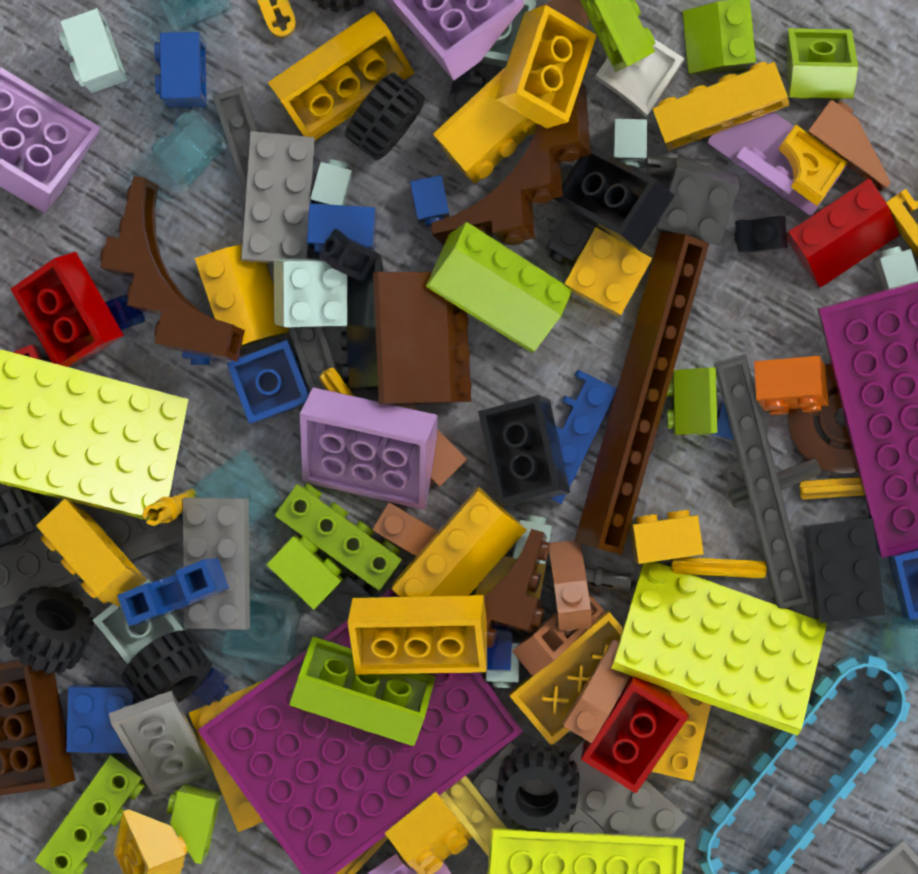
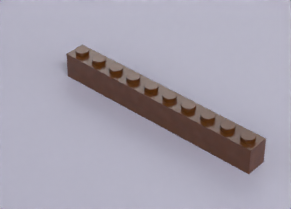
[574,232,709,555]

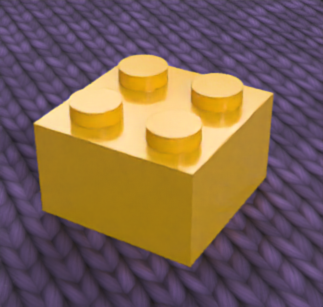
[564,227,652,318]
[629,509,704,564]
[385,792,472,874]

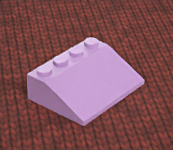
[385,0,525,80]
[0,67,101,214]
[300,387,438,510]

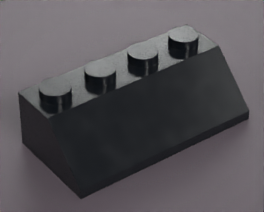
[341,254,383,390]

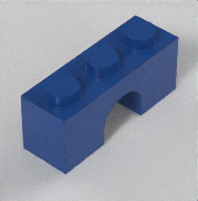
[117,558,230,626]

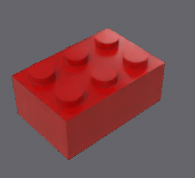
[10,252,124,368]

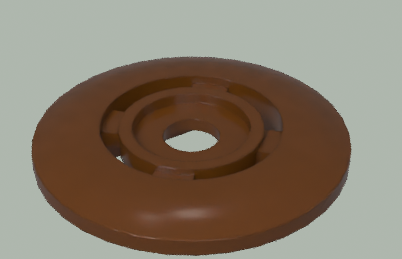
[788,363,858,474]

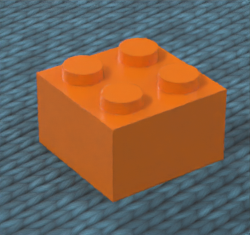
[754,356,829,415]

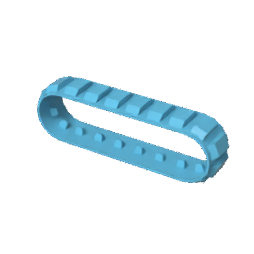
[696,654,911,874]

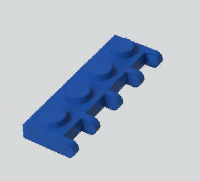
[549,369,617,504]

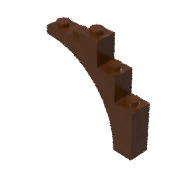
[432,82,591,246]
[100,176,245,362]
[433,529,550,675]

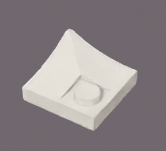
[595,40,684,118]

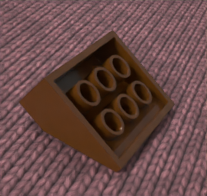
[373,272,472,404]
[0,659,75,796]

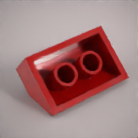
[787,178,900,288]
[580,676,689,793]

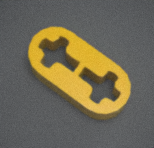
[257,0,297,39]

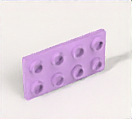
[707,112,847,216]

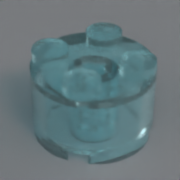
[877,617,918,672]

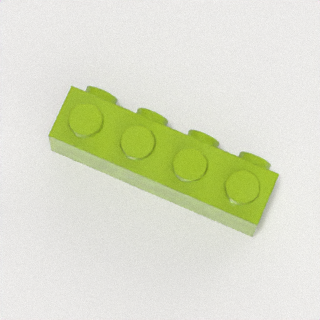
[274,483,403,591]
[35,753,145,874]

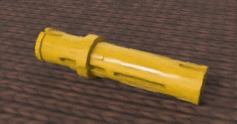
[143,489,202,526]

